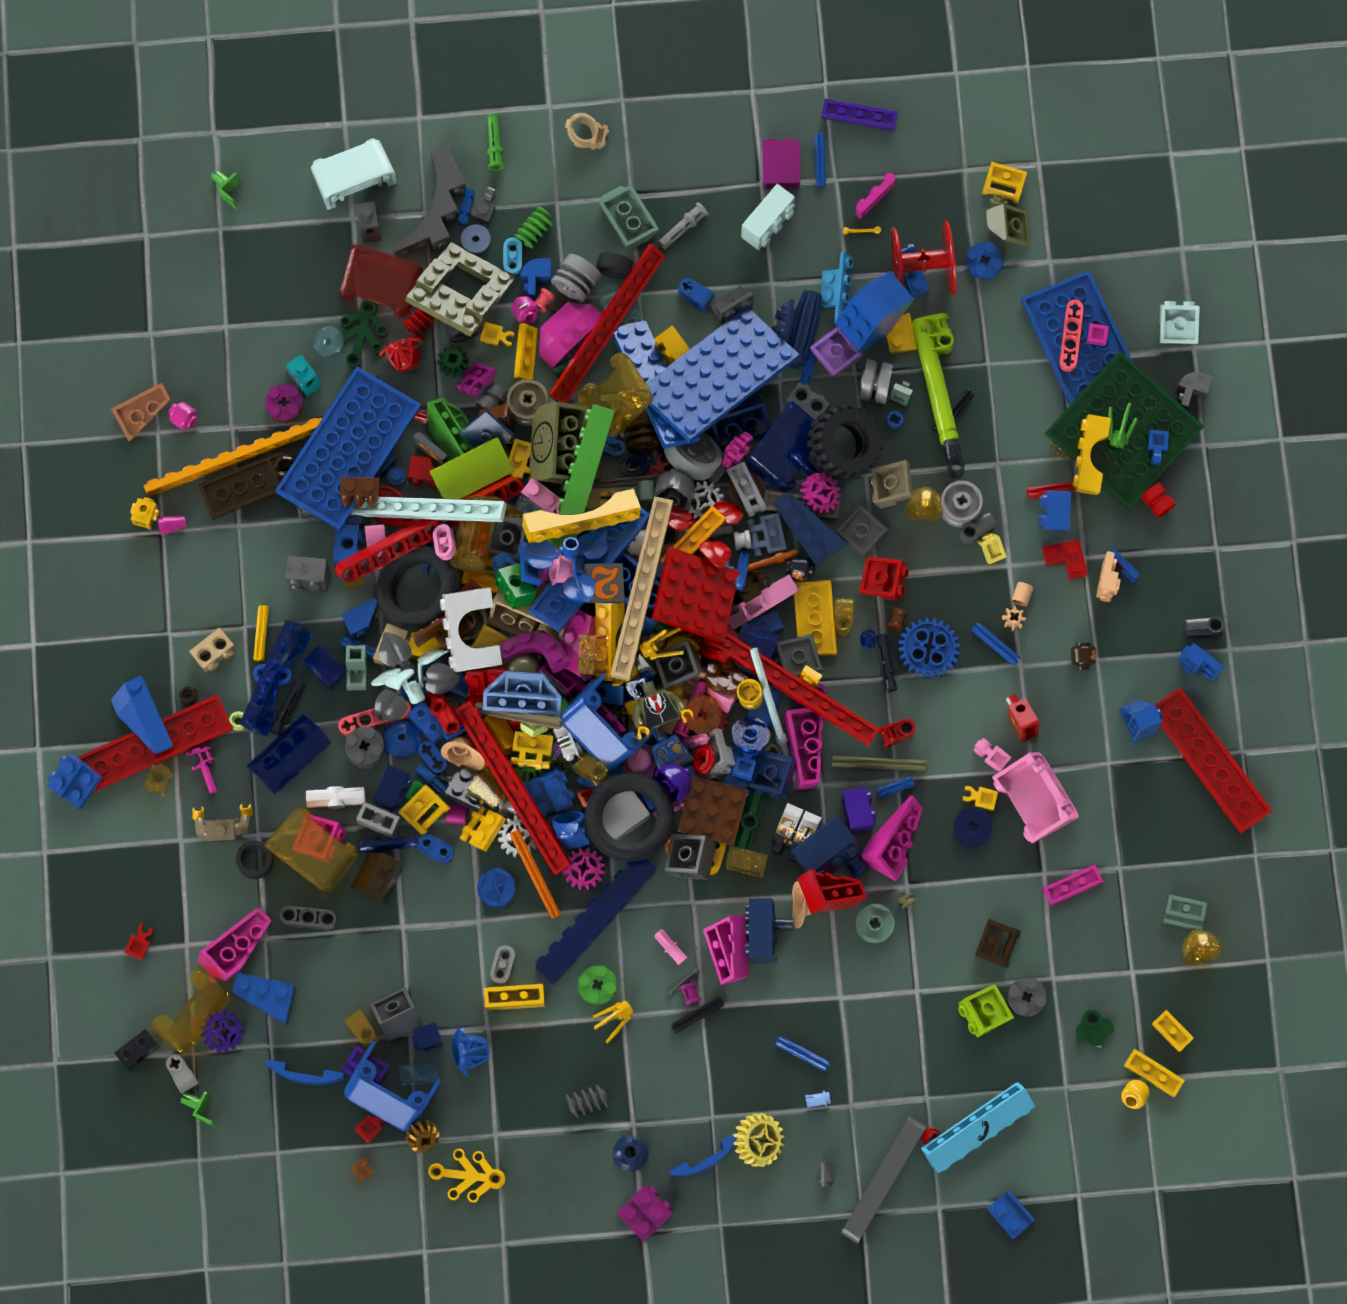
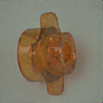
[350,1158,374,1182]

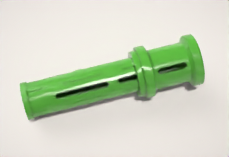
[487,114,505,171]

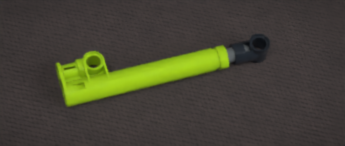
[912,313,965,479]

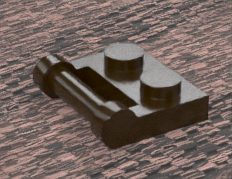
[975,919,1021,968]

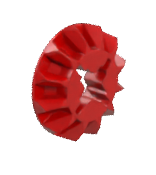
[693,744,716,776]

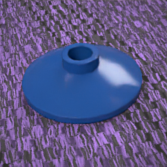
[383,720,422,758]

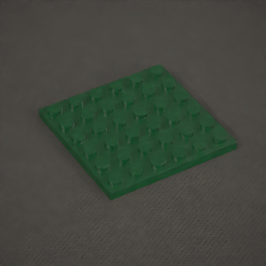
[1044,351,1205,510]

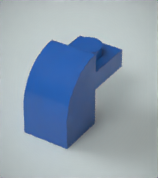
[521,258,551,300]

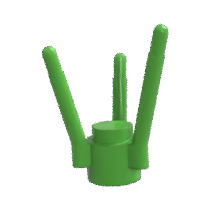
[1107,403,1138,448]

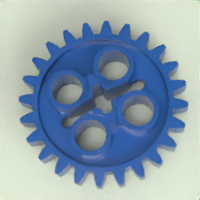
[898,617,960,680]

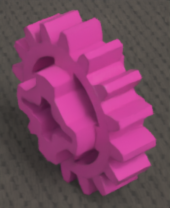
[721,432,753,469]
[800,472,841,514]
[563,848,605,891]

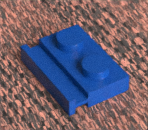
[987,1190,1035,1239]

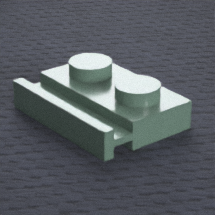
[1163,894,1208,931]

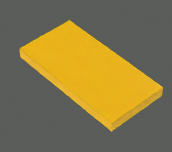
[794,580,837,657]

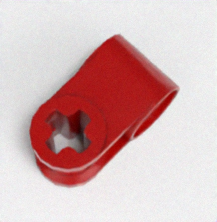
[878,718,915,748]

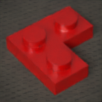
[1041,539,1088,580]

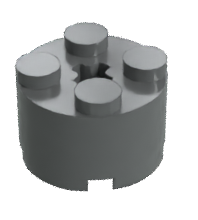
[654,469,695,511]
[345,727,385,769]

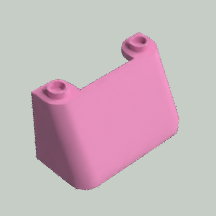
[992,752,1079,843]

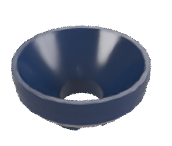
[613,1135,649,1172]

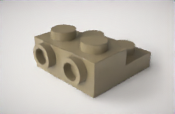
[870,460,913,509]

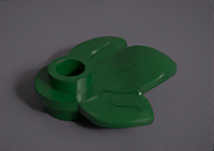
[1076,1010,1115,1048]

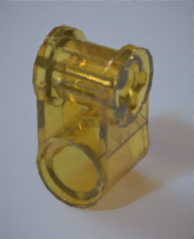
[834,598,854,636]
[572,752,610,786]
[344,1009,377,1048]

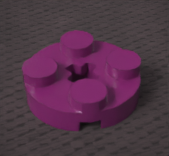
[265,384,304,422]

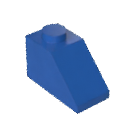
[341,598,379,639]

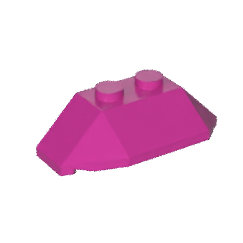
[539,302,602,369]

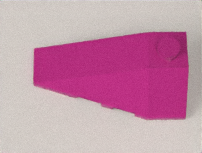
[861,796,923,881]
[198,907,271,981]

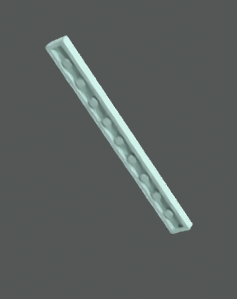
[350,497,507,522]

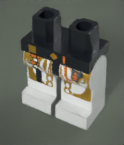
[771,803,822,863]

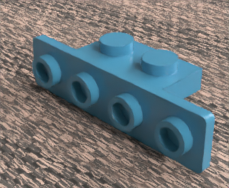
[821,252,854,322]

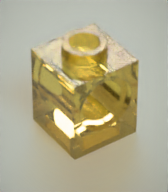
[144,764,173,796]

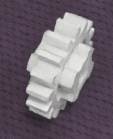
[688,481,724,520]
[498,815,537,858]

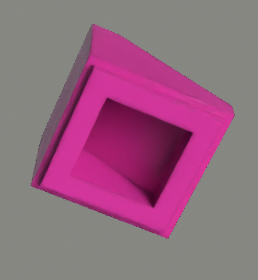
[446,804,467,825]

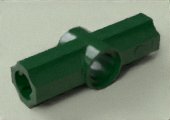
[733,793,766,853]

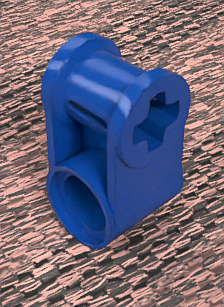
[678,278,715,311]

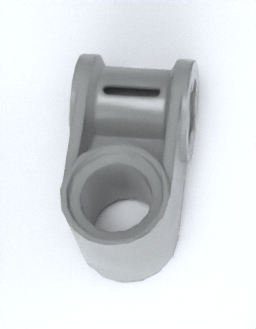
[166,1055,199,1094]

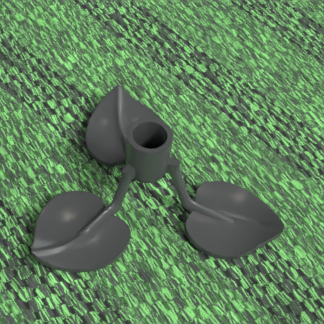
[375,632,460,721]

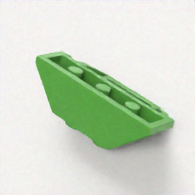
[427,397,474,461]

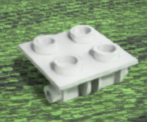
[553,726,584,762]

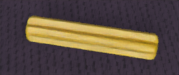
[253,605,269,662]

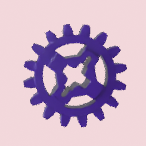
[201,1010,244,1053]

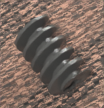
[566,1084,609,1118]

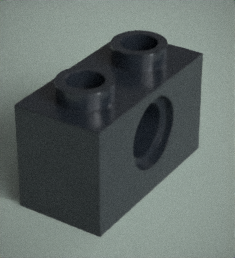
[114,1029,160,1071]

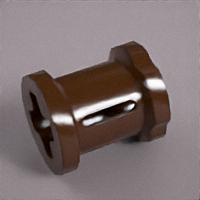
[887,607,909,632]

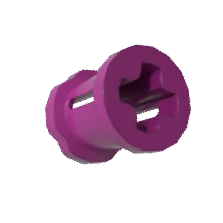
[679,982,702,1006]

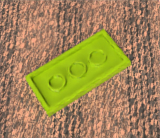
[430,437,514,500]

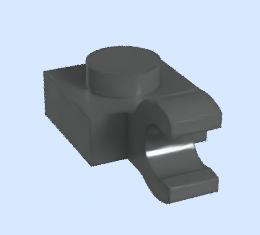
[471,187,496,223]

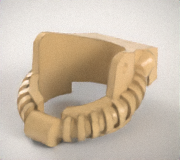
[565,113,609,150]

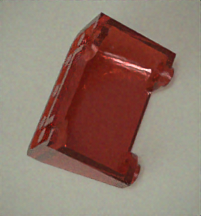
[338,244,424,318]

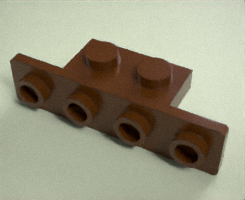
[413,610,476,650]

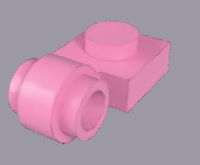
[973,738,1012,773]

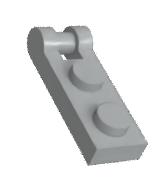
[727,462,767,517]

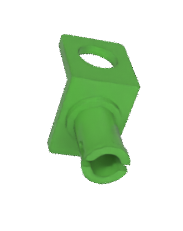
[211,169,241,209]
[181,1092,218,1128]

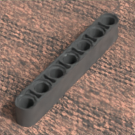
[841,1116,926,1244]

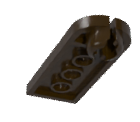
[198,453,295,520]

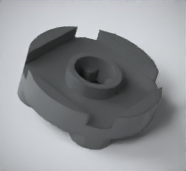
[1007,978,1047,1017]

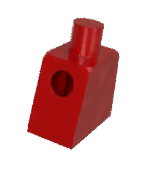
[1006,694,1039,743]

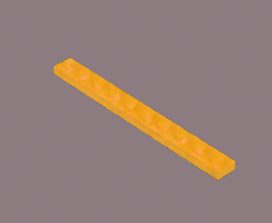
[143,418,322,497]

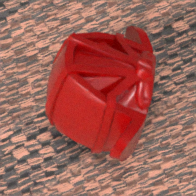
[379,337,424,373]

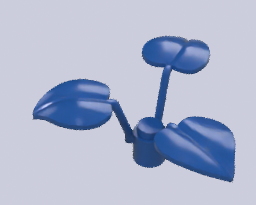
[521,531,607,603]

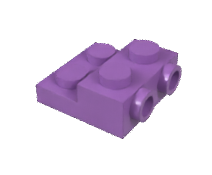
[810,327,863,378]

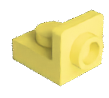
[977,533,1007,564]

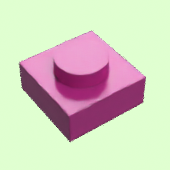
[1087,323,1109,346]

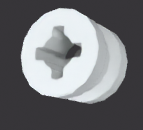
[733,530,751,551]

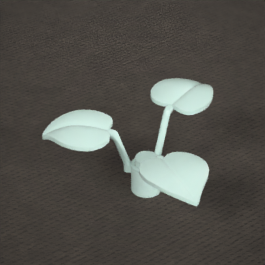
[371,649,451,704]

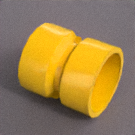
[737,679,764,710]

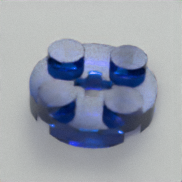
[731,717,770,755]
[953,808,992,847]

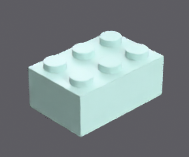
[741,184,795,251]

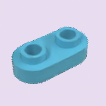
[503,237,522,275]

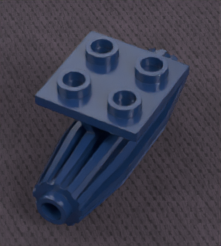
[772,290,822,369]

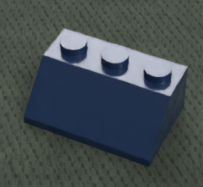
[710,393,773,451]
[791,815,862,875]

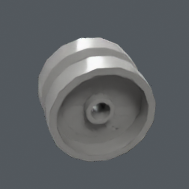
[859,359,893,405]
[940,481,983,528]

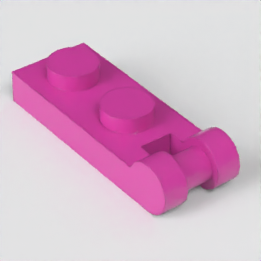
[855,173,895,219]

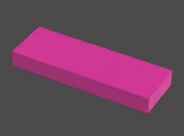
[1042,864,1104,906]

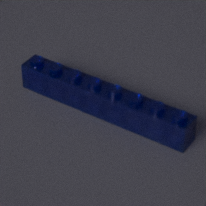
[535,859,657,986]

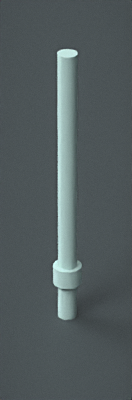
[750,648,790,756]

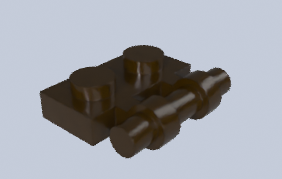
[735,570,771,603]

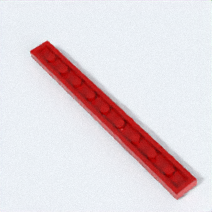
[548,244,665,403]
[706,632,879,746]
[454,700,572,875]

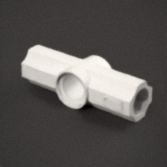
[306,786,365,809]

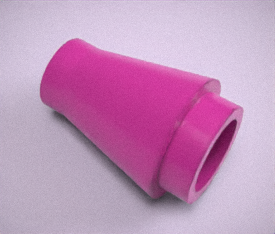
[157,516,186,535]

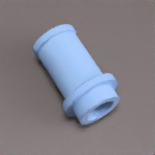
[805,1091,831,1108]

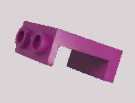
[762,138,800,190]

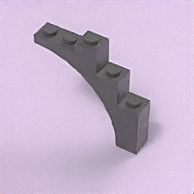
[392,145,466,258]

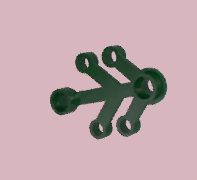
[335,300,388,369]

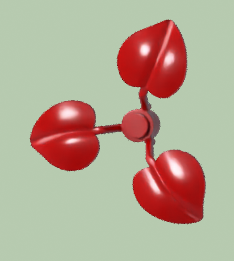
[668,501,743,570]

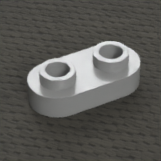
[490,945,515,984]

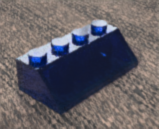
[247,714,332,795]

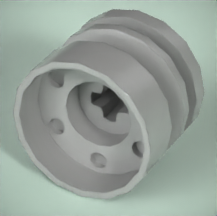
[551,254,601,303]

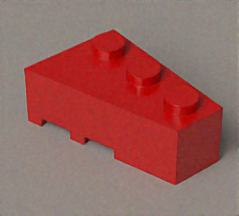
[797,869,868,914]

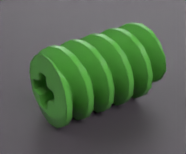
[513,206,553,248]

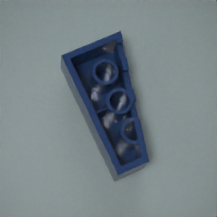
[773,492,847,566]

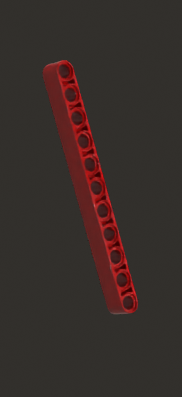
[335,474,523,583]

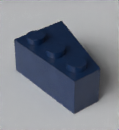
[745,898,778,963]

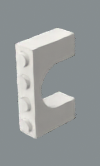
[440,588,502,672]

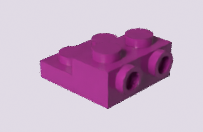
[617,1185,673,1242]

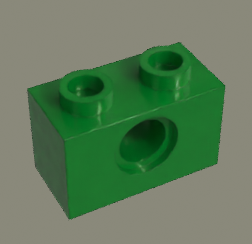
[495,563,536,610]

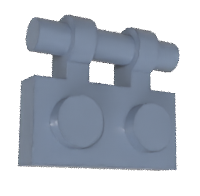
[747,513,787,557]

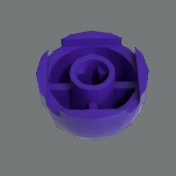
[654,764,691,803]

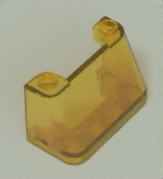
[577,353,653,436]
[450,495,522,583]
[264,807,359,892]
[149,965,230,1053]

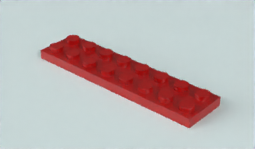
[1155,687,1272,834]
[78,694,233,793]

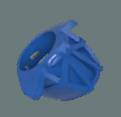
[552,811,591,849]
[452,1027,490,1078]

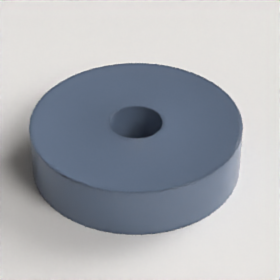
[461,224,491,255]

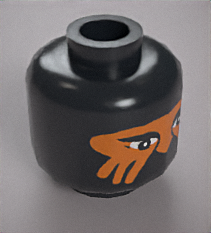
[786,556,815,582]

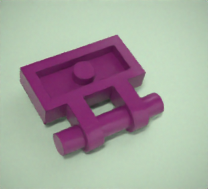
[456,362,498,397]

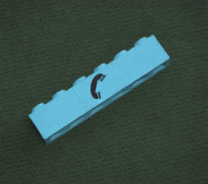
[921,1082,1035,1173]

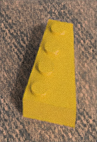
[655,325,690,366]

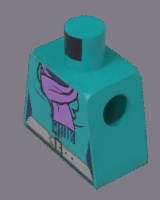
[286,355,322,398]

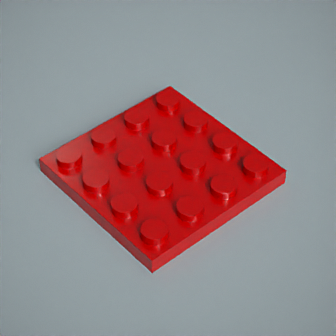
[651,547,739,643]

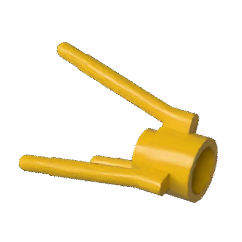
[640,628,684,660]
[593,1000,634,1044]

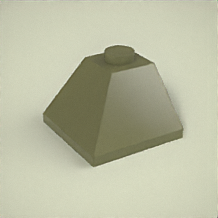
[986,204,1031,247]

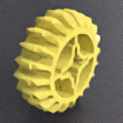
[733,1113,784,1167]

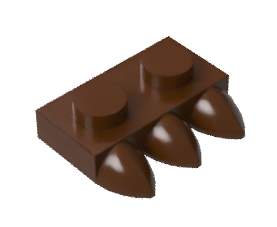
[340,477,380,508]

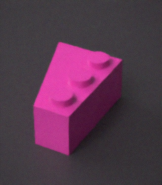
[560,610,595,680]
[703,914,750,985]

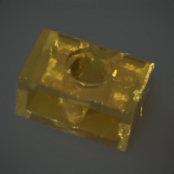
[578,633,609,675]
[725,846,768,878]

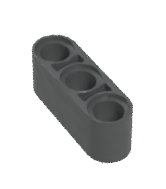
[280,906,338,930]

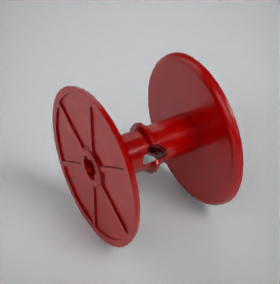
[891,221,956,295]

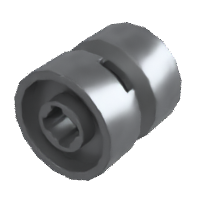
[475,382,508,410]

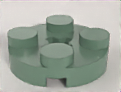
[855,904,895,944]

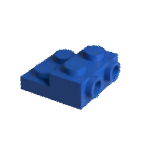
[1178,643,1224,681]
[47,754,103,809]
[523,768,575,817]

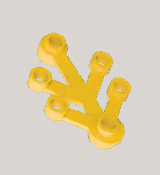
[428,1149,505,1203]

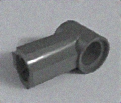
[959,513,998,544]
[1186,616,1225,637]

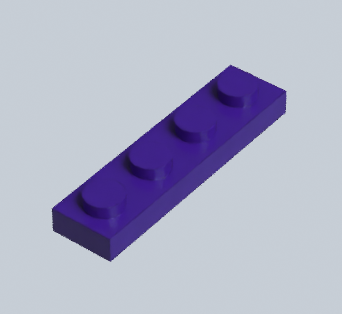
[821,99,898,131]

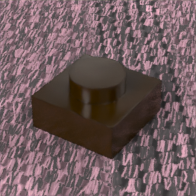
[548,293,573,314]

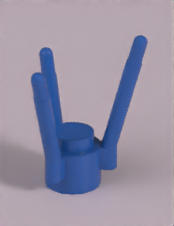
[491,551,533,585]

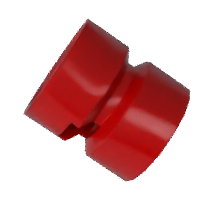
[1141,482,1177,519]

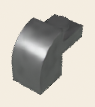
[1176,372,1213,410]

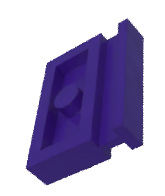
[341,1046,390,1085]

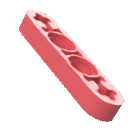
[1059,300,1084,372]
[338,701,411,736]

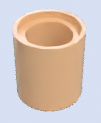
[1012,582,1034,607]

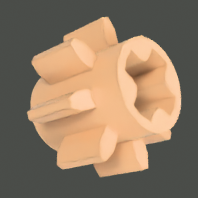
[1002,606,1026,631]

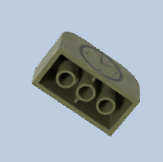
[530,402,589,485]

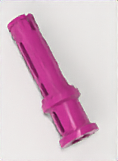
[672,680,708,739]

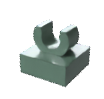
[889,380,913,407]

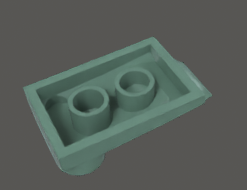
[599,185,659,249]

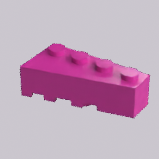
[783,708,823,790]

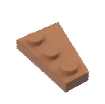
[111,383,171,443]

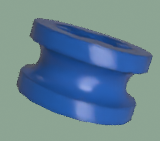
[886,411,904,430]

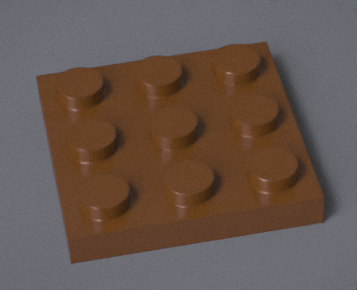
[677,776,748,847]

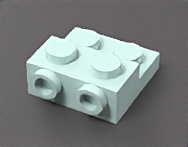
[1159,301,1200,344]

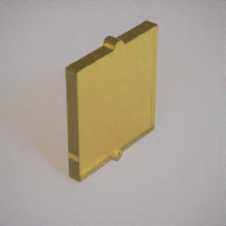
[467,768,506,809]

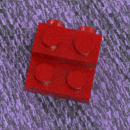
[859,556,909,601]
[464,667,507,704]

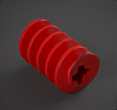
[403,309,439,337]

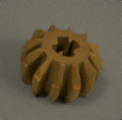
[406,1119,440,1154]

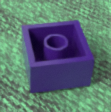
[841,786,876,835]

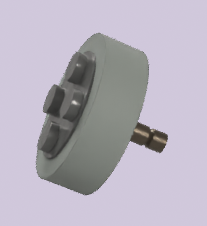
[664,432,722,480]

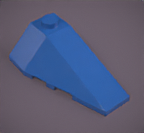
[111,675,173,755]

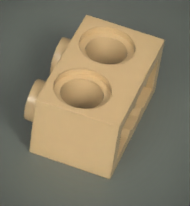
[189,627,235,673]

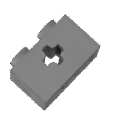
[356,802,401,839]

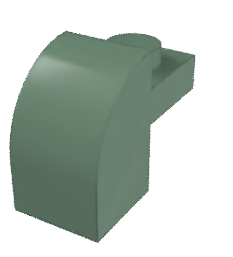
[346,645,367,691]

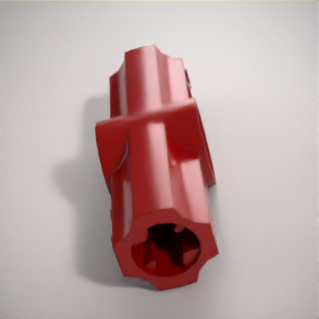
[426,691,460,734]

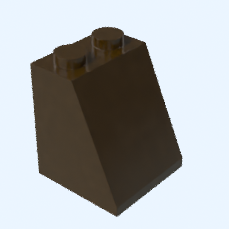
[351,853,402,905]

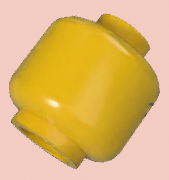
[1121,1080,1150,1109]

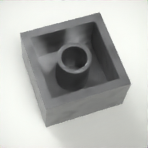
[285,556,329,593]
[664,834,716,880]

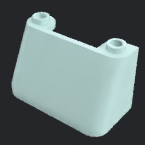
[311,138,397,210]

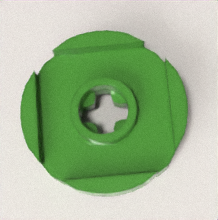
[578,965,617,1005]

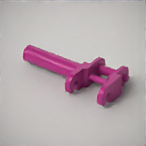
[186,746,217,794]

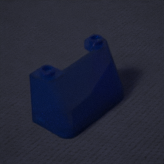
[748,401,816,493]

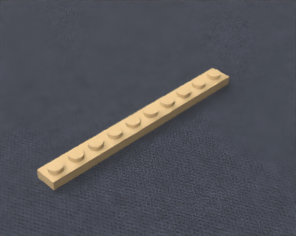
[611,497,673,681]

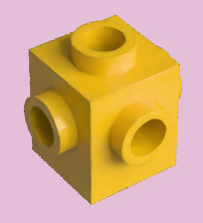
[131,497,160,529]

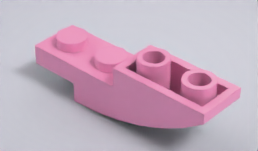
[521,478,581,535]
[728,574,799,629]

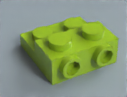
[958,984,1014,1038]

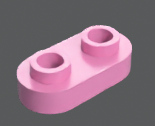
[433,524,456,560]

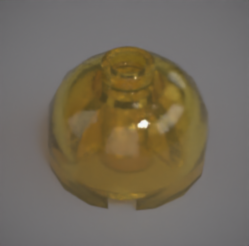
[905,487,943,522]
[1181,929,1222,966]

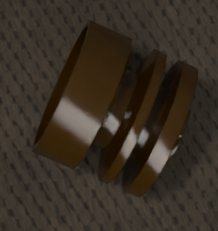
[622,410,663,453]

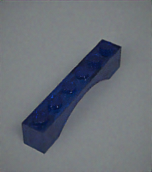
[239,620,313,737]

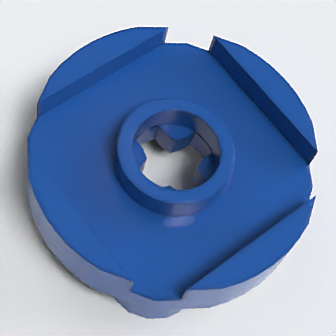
[966,242,1004,280]

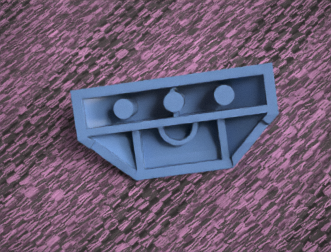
[483,671,562,716]

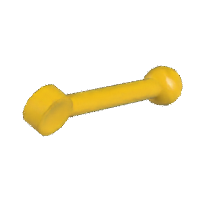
[842,226,881,235]

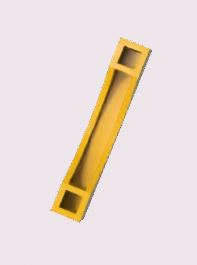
[522,489,641,544]

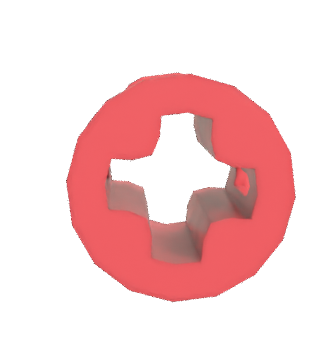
[534,288,555,313]

